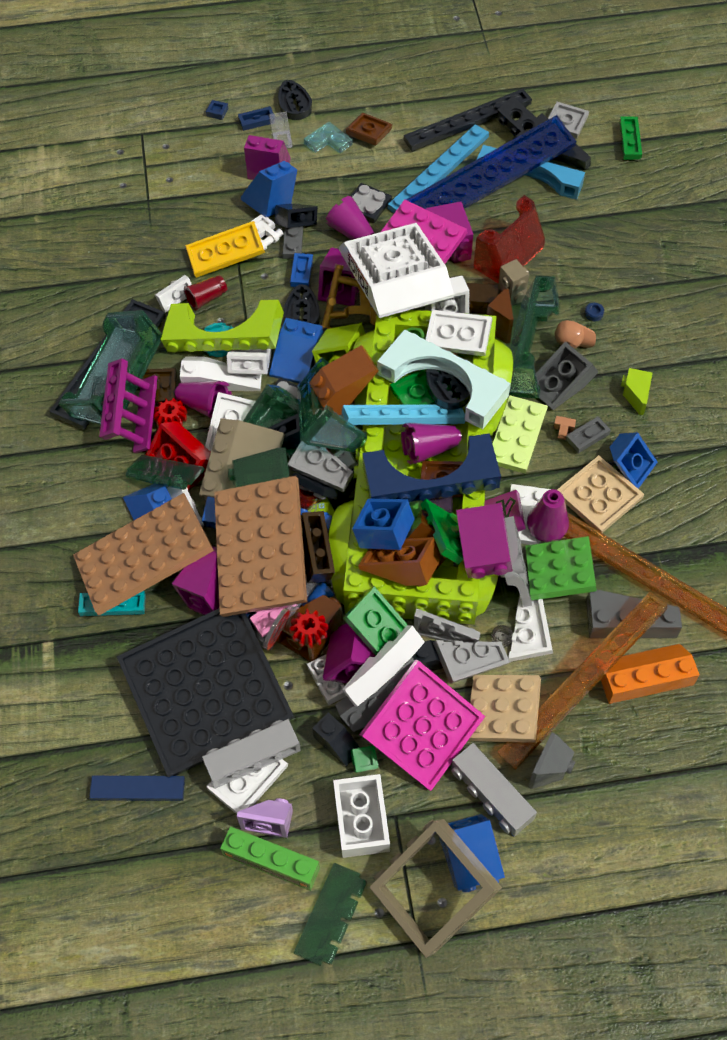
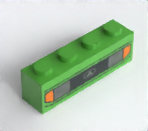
[220,826,320,891]

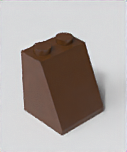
[274,595,343,662]

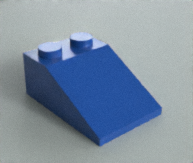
[269,318,323,385]

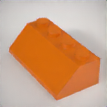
[595,644,700,704]

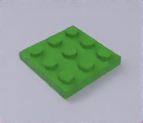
[526,536,597,600]

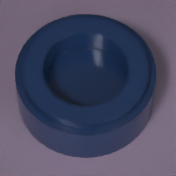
[584,302,604,322]

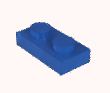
[290,253,313,287]

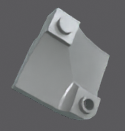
[501,516,532,607]

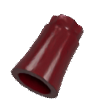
[184,275,228,311]

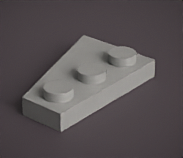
[287,431,353,492]
[414,608,480,643]
[433,640,510,684]

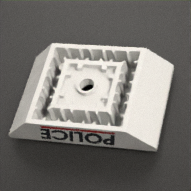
[339,223,454,318]

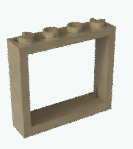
[370,819,502,958]

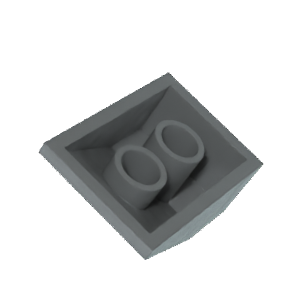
[525,342,598,410]

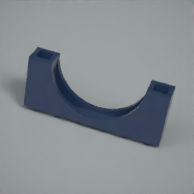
[362,433,501,502]

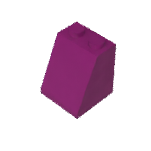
[244,135,291,180]
[426,202,474,263]
[318,248,359,306]
[456,503,513,579]
[172,546,220,615]
[323,623,376,683]

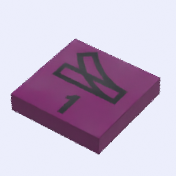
[484,490,526,532]

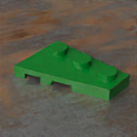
[420,499,464,565]

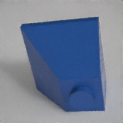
[610,432,658,489]
[123,481,172,520]

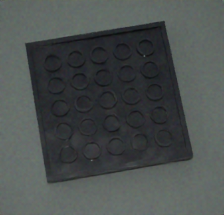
[117,608,295,778]

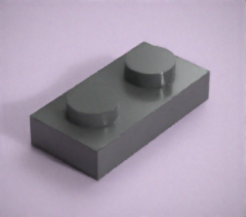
[283,226,303,259]
[566,417,611,454]

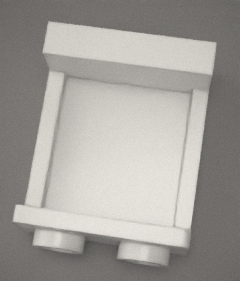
[227,349,272,374]

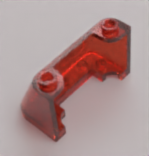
[474,195,545,283]

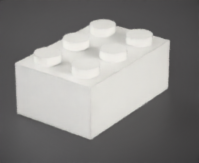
[425,276,469,314]
[333,774,390,858]

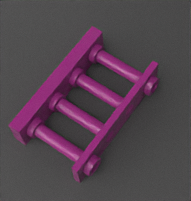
[99,358,157,453]

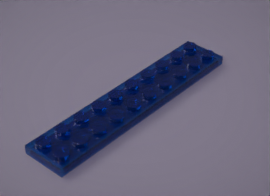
[406,115,577,209]

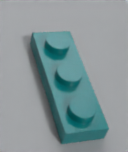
[78,591,146,616]

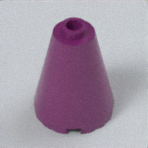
[326,196,375,240]
[174,381,232,419]
[401,423,461,465]
[527,489,569,542]

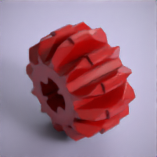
[153,398,187,427]
[289,609,328,649]

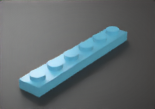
[342,405,465,425]

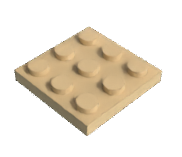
[557,455,644,535]
[468,675,541,743]

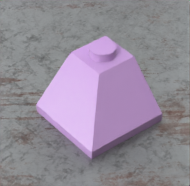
[237,798,293,838]

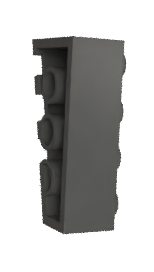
[586,589,682,638]
[335,657,415,732]

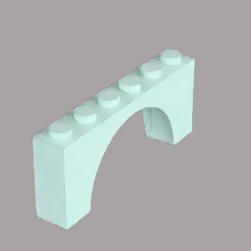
[377,330,510,430]

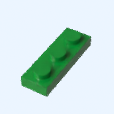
[619,116,642,160]

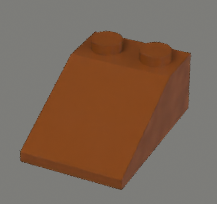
[309,345,379,416]
[358,537,441,587]

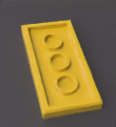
[185,221,265,278]

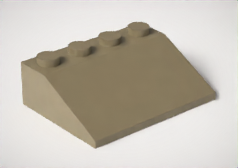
[199,418,285,500]

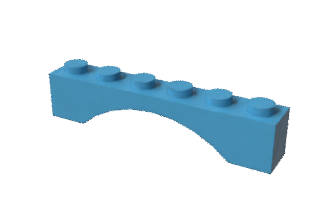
[475,145,585,200]

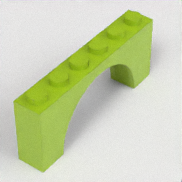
[161,300,284,352]

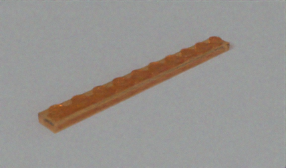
[564,512,727,636]
[498,592,668,770]

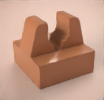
[553,416,576,440]

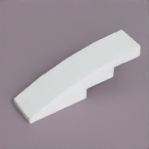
[342,625,424,706]

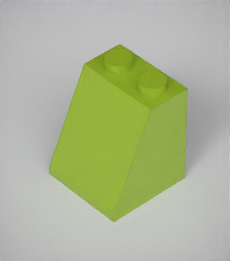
[312,323,365,370]

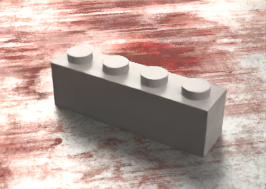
[202,719,301,789]
[451,743,537,837]

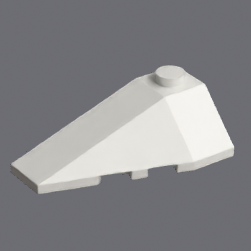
[180,357,262,391]

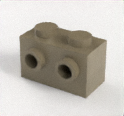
[498,259,529,306]

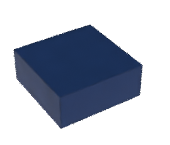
[206,100,228,120]

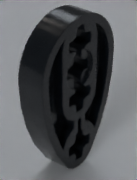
[278,80,312,120]
[284,284,320,325]
[426,369,470,410]

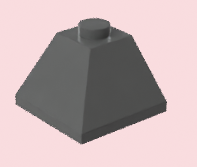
[528,732,575,789]

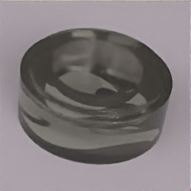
[491,625,513,648]

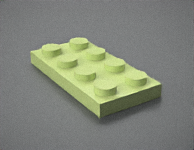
[493,395,548,474]

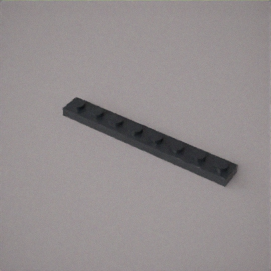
[404,89,532,151]

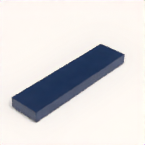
[90,776,185,801]

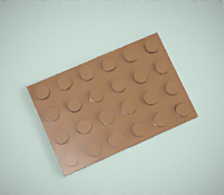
[214,476,307,617]
[73,493,214,615]

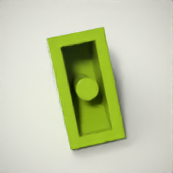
[621,368,652,415]

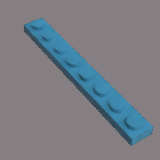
[388,124,489,213]

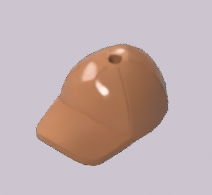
[555,320,596,349]

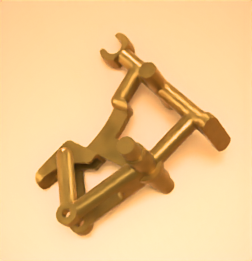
[321,264,377,329]

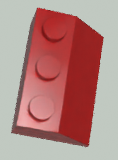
[145,421,211,491]

